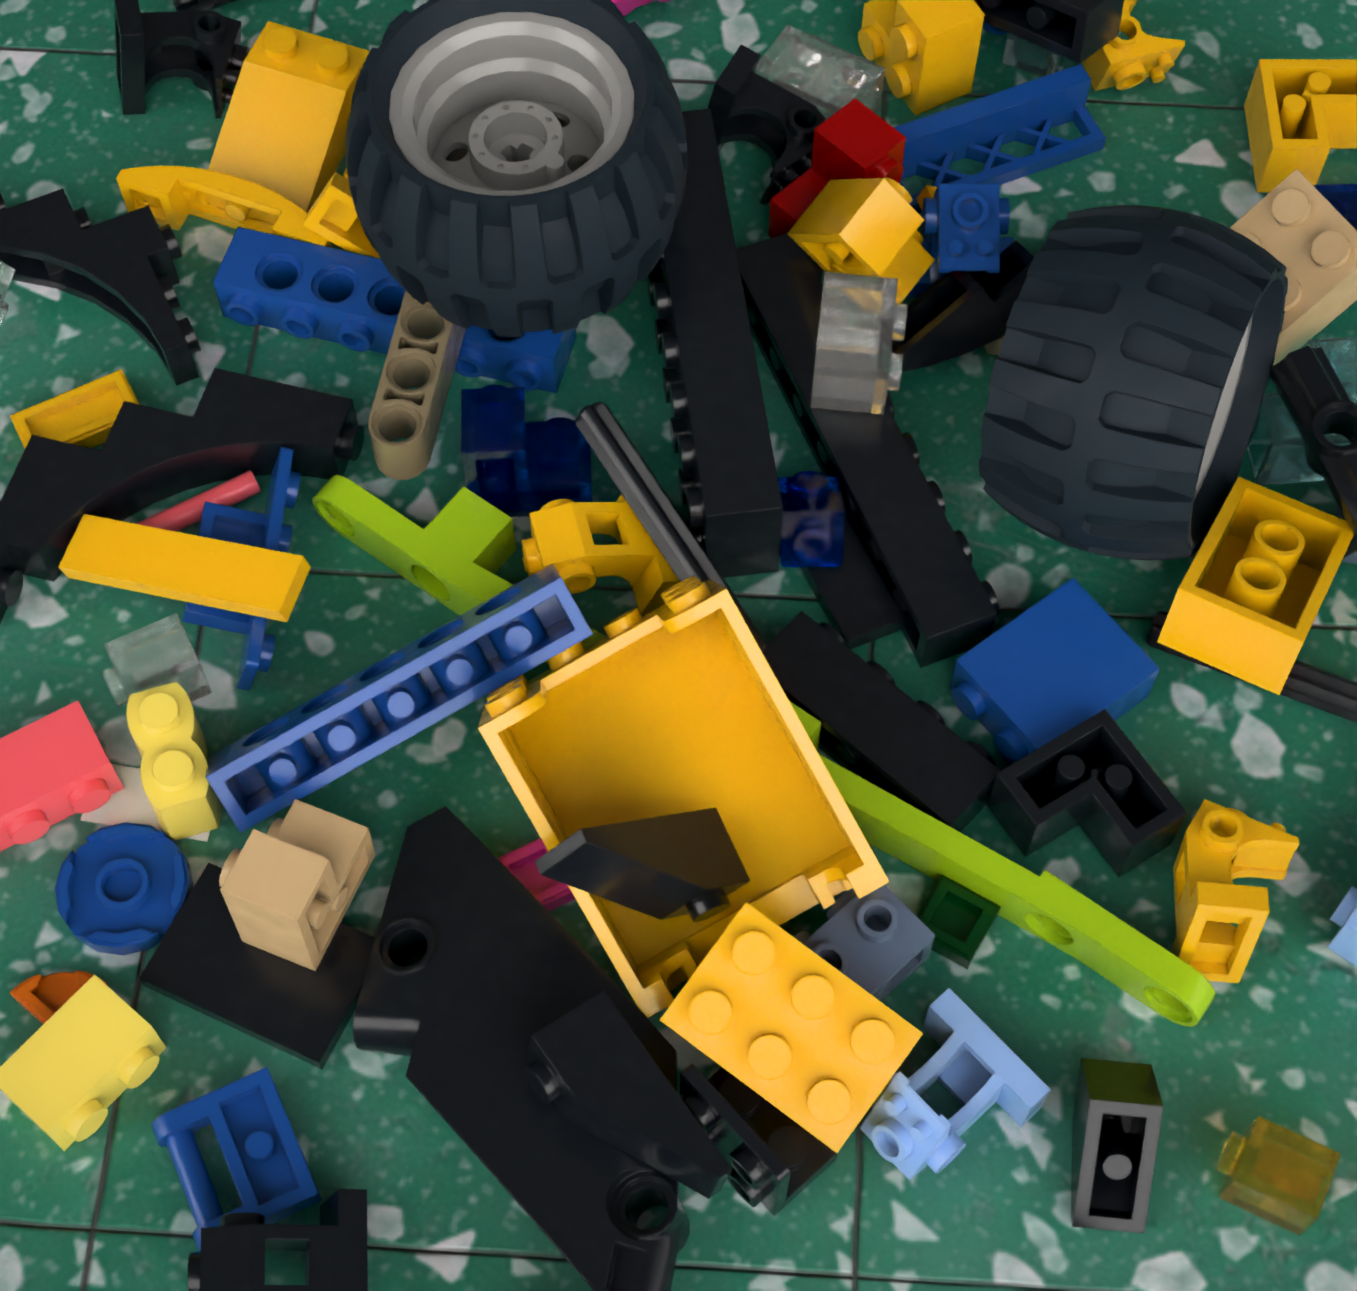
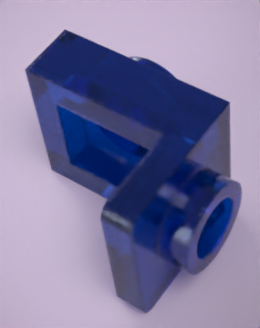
[778,471,845,567]

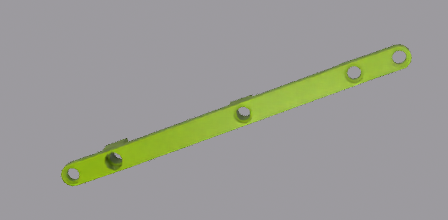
[312,475,1215,1027]

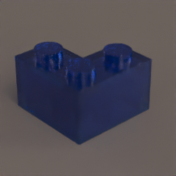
[461,385,593,517]

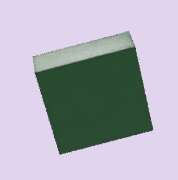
[917,874,1001,969]

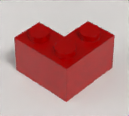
[768,98,906,272]

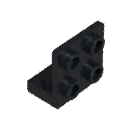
[680,1063,838,1216]

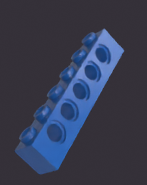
[213,227,577,393]
[205,563,593,833]

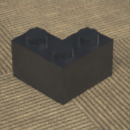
[987,709,1187,877]

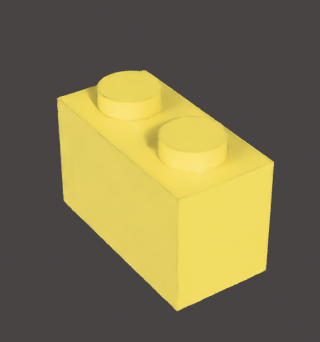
[0,974,167,1151]

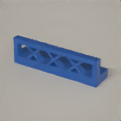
[893,64,1106,213]

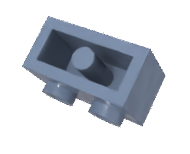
[794,885,935,1001]

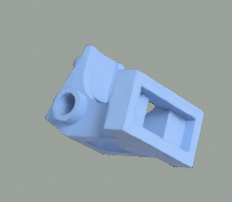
[860,988,1051,1180]

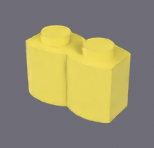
[126,682,222,841]

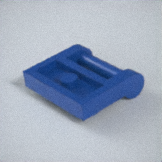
[151,1067,322,1252]

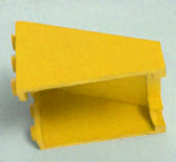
[478,575,889,1018]

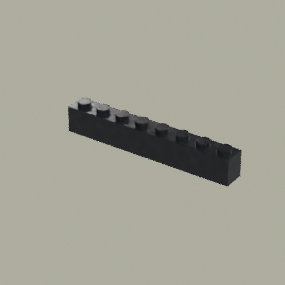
[736,233,999,668]

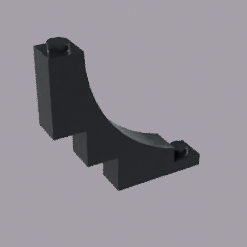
[0,368,364,623]

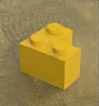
[858,0,985,116]
[1244,59,1357,193]
[787,177,935,314]

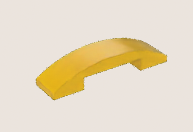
[116,165,332,248]

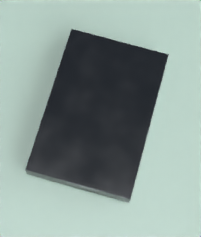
[139,863,375,1069]

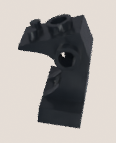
[114,0,249,119]
[707,45,826,205]
[188,1189,368,1291]

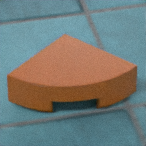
[9,970,111,1024]

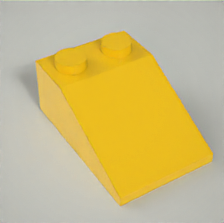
[208,21,370,213]

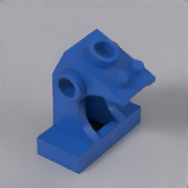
[906,184,1014,297]

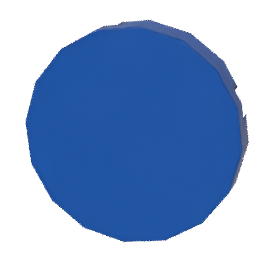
[55,822,194,955]

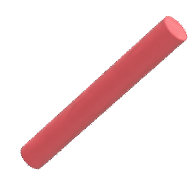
[136,470,261,532]

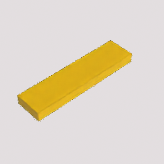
[58,514,311,622]

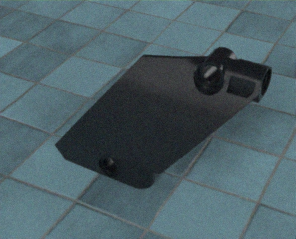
[353,806,690,1291]

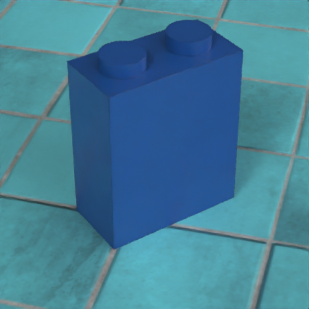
[949,578,1160,765]

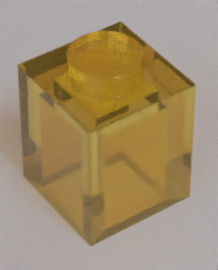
[1216,1116,1341,1235]

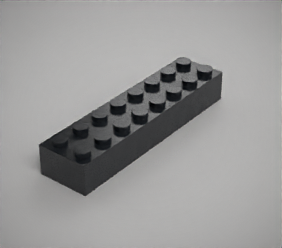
[647,109,783,578]

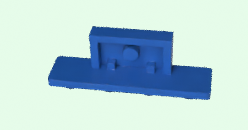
[182,446,301,691]

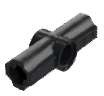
[1269,346,1357,534]

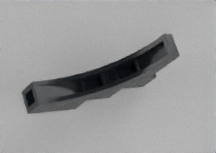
[0,188,201,386]

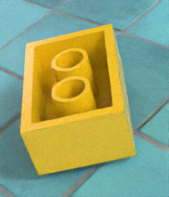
[1157,476,1354,695]
[660,902,923,1153]

